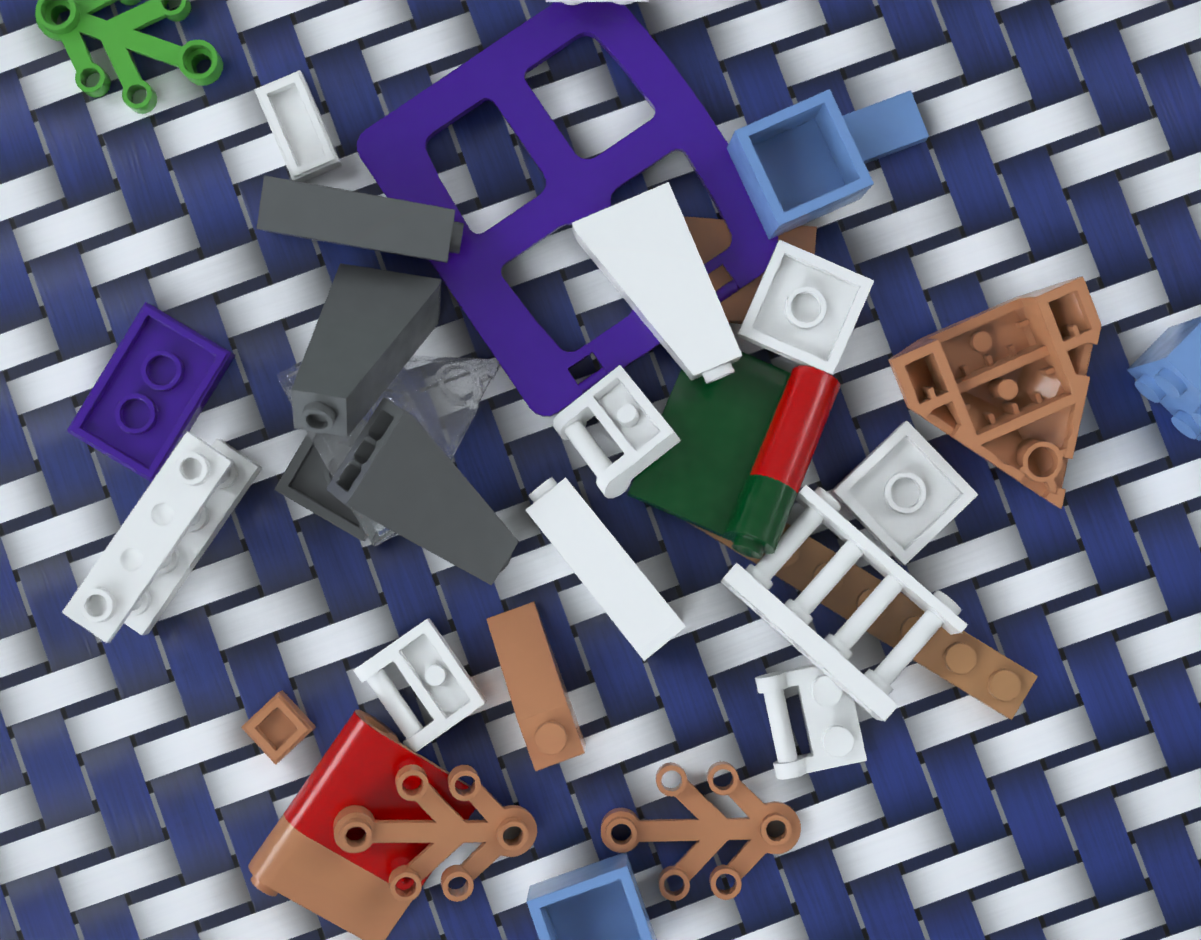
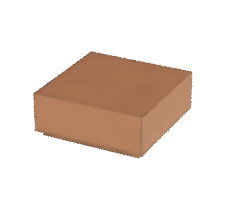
[241,690,316,765]

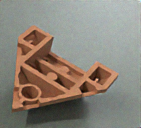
[888,276,1102,509]

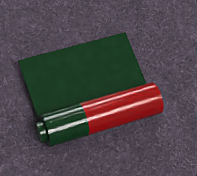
[627,351,841,559]

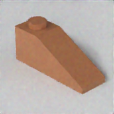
[486,601,586,771]

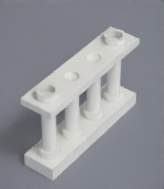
[62,431,263,643]
[721,485,968,721]

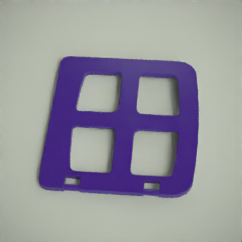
[357,2,778,417]

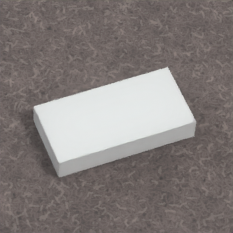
[254,70,342,182]

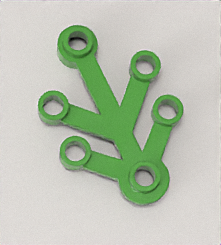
[35,0,223,114]

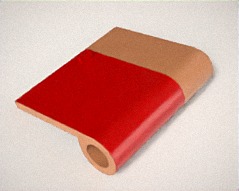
[248,710,476,940]

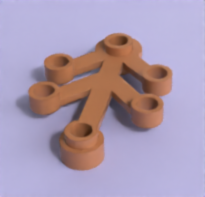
[601,761,801,901]
[333,764,537,902]

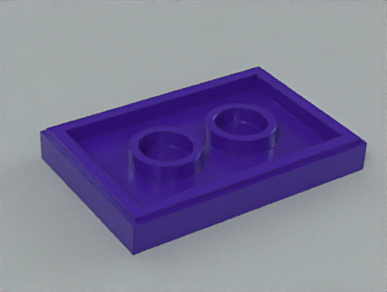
[66,302,236,483]

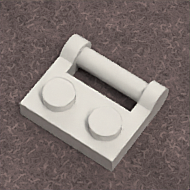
[553,365,681,499]
[353,618,487,752]
[755,664,867,780]

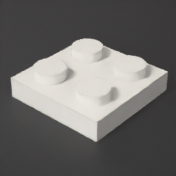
[737,240,874,375]
[830,421,978,565]

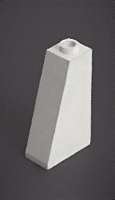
[572,182,742,384]
[526,477,686,661]

